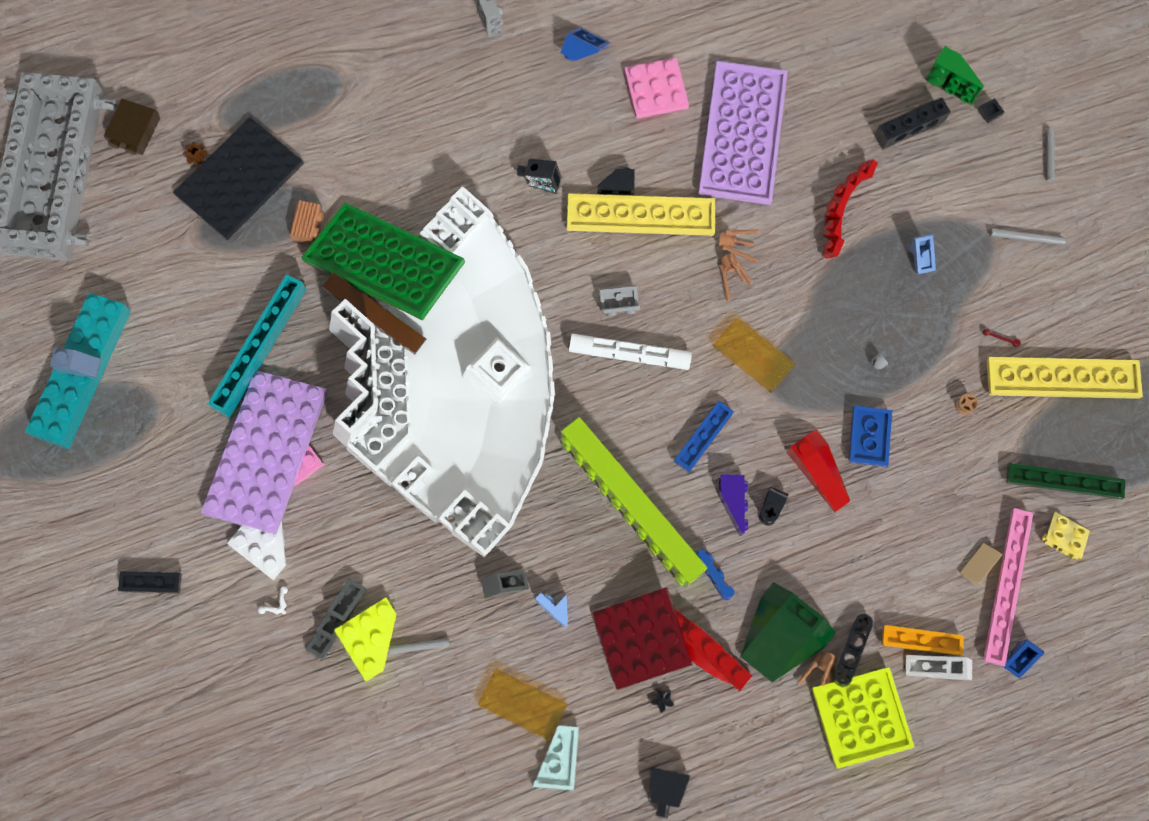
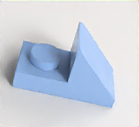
[535,593,568,628]

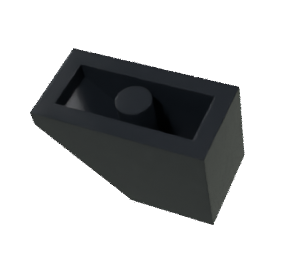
[597,167,635,196]

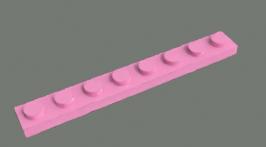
[983,508,1033,666]

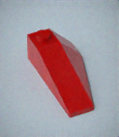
[786,429,850,513]

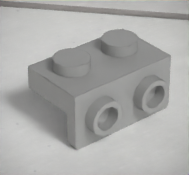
[599,285,640,316]

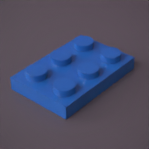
[848,405,892,467]

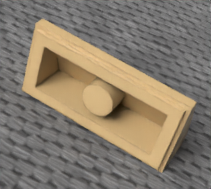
[960,543,1002,586]

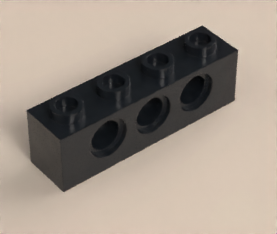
[874,97,951,150]

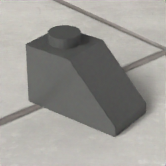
[480,570,529,599]

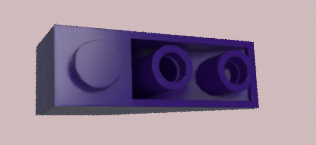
[719,474,748,536]

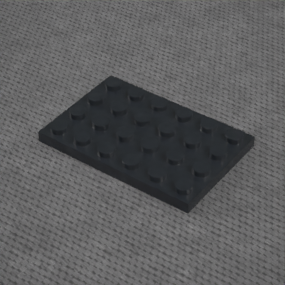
[173,117,304,240]

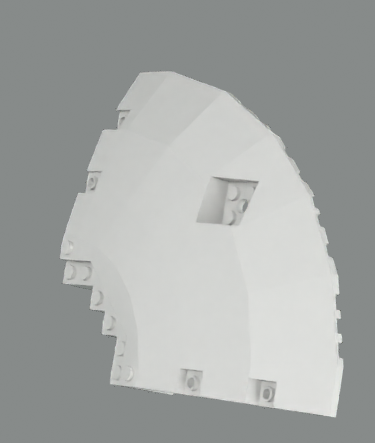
[329,186,555,557]

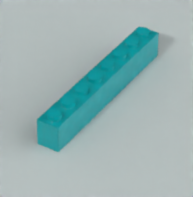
[207,274,307,418]

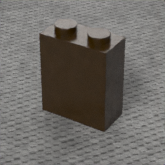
[104,98,160,155]

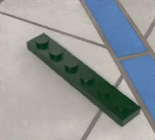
[1006,463,1125,500]

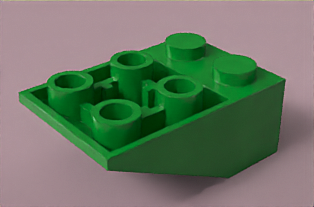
[925,46,984,105]

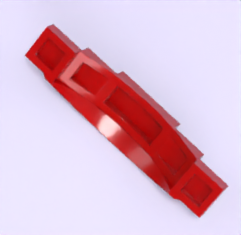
[822,159,878,259]
[675,609,753,691]

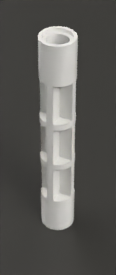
[569,334,692,370]

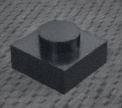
[978,98,1005,123]

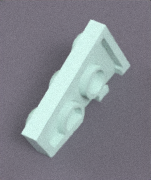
[533,725,579,791]

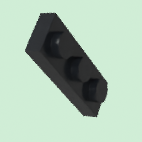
[118,571,182,594]

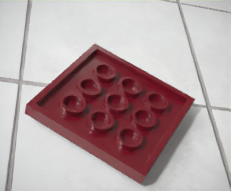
[593,587,693,690]

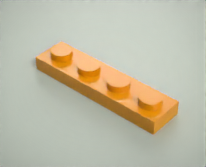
[881,625,964,656]

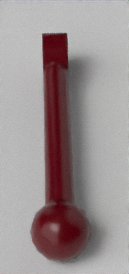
[983,329,1021,347]

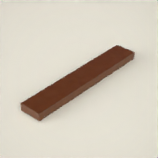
[322,272,426,355]

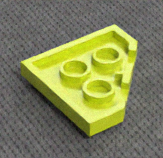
[334,598,396,682]

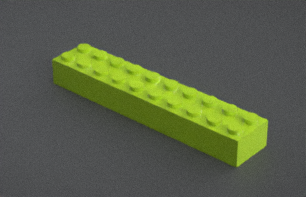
[560,417,708,588]

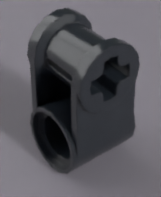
[759,486,789,526]

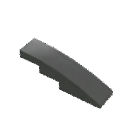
[305,578,366,661]

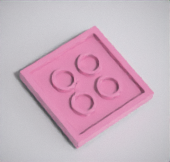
[624,58,689,119]

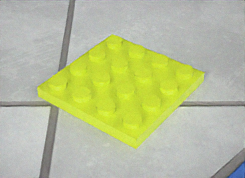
[811,667,914,769]

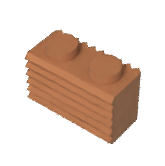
[289,200,324,244]

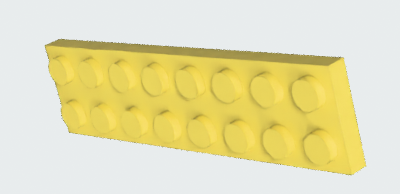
[567,194,715,236]
[987,357,1143,399]

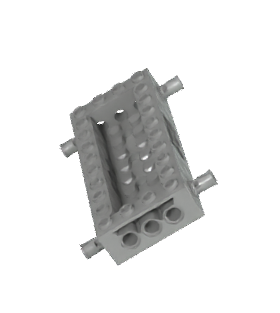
[0,72,117,261]

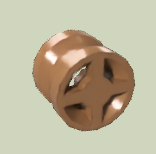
[955,393,978,415]

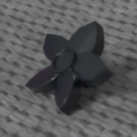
[650,689,675,713]

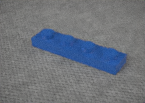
[674,401,734,473]

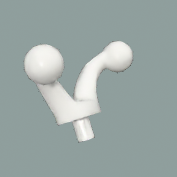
[258,586,288,615]

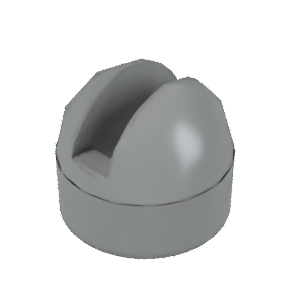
[871,353,888,369]

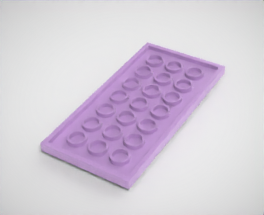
[698,61,788,205]
[201,371,328,535]

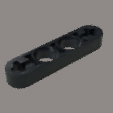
[833,614,873,687]

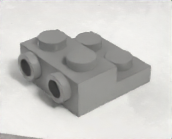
[475,0,503,37]

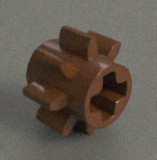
[183,141,208,166]

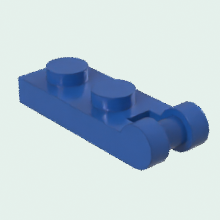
[696,549,734,600]

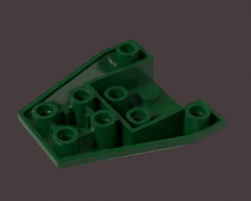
[740,582,836,683]

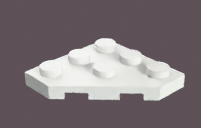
[227,521,286,580]

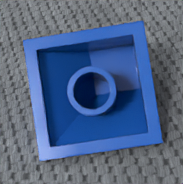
[560,27,610,61]

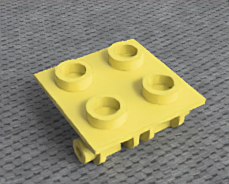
[1041,512,1090,559]

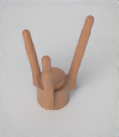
[719,229,759,263]
[719,253,752,302]
[797,651,838,686]

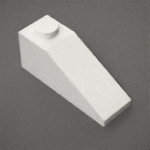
[906,655,972,680]

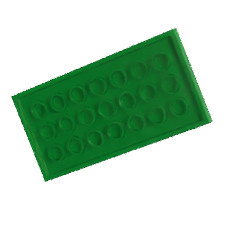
[301,202,465,321]

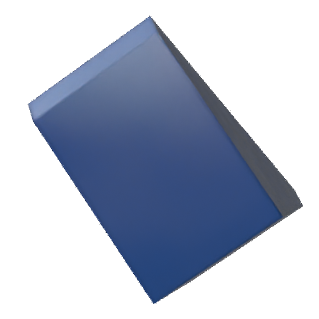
[1003,639,1045,679]

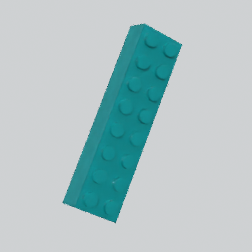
[25,292,131,450]

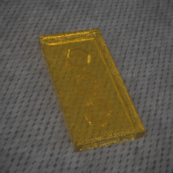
[713,317,795,393]
[478,668,568,741]

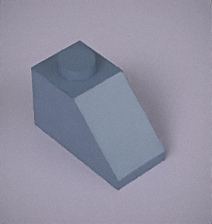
[50,347,101,378]

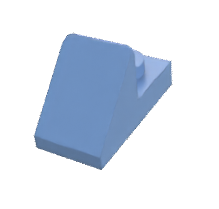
[909,234,936,274]

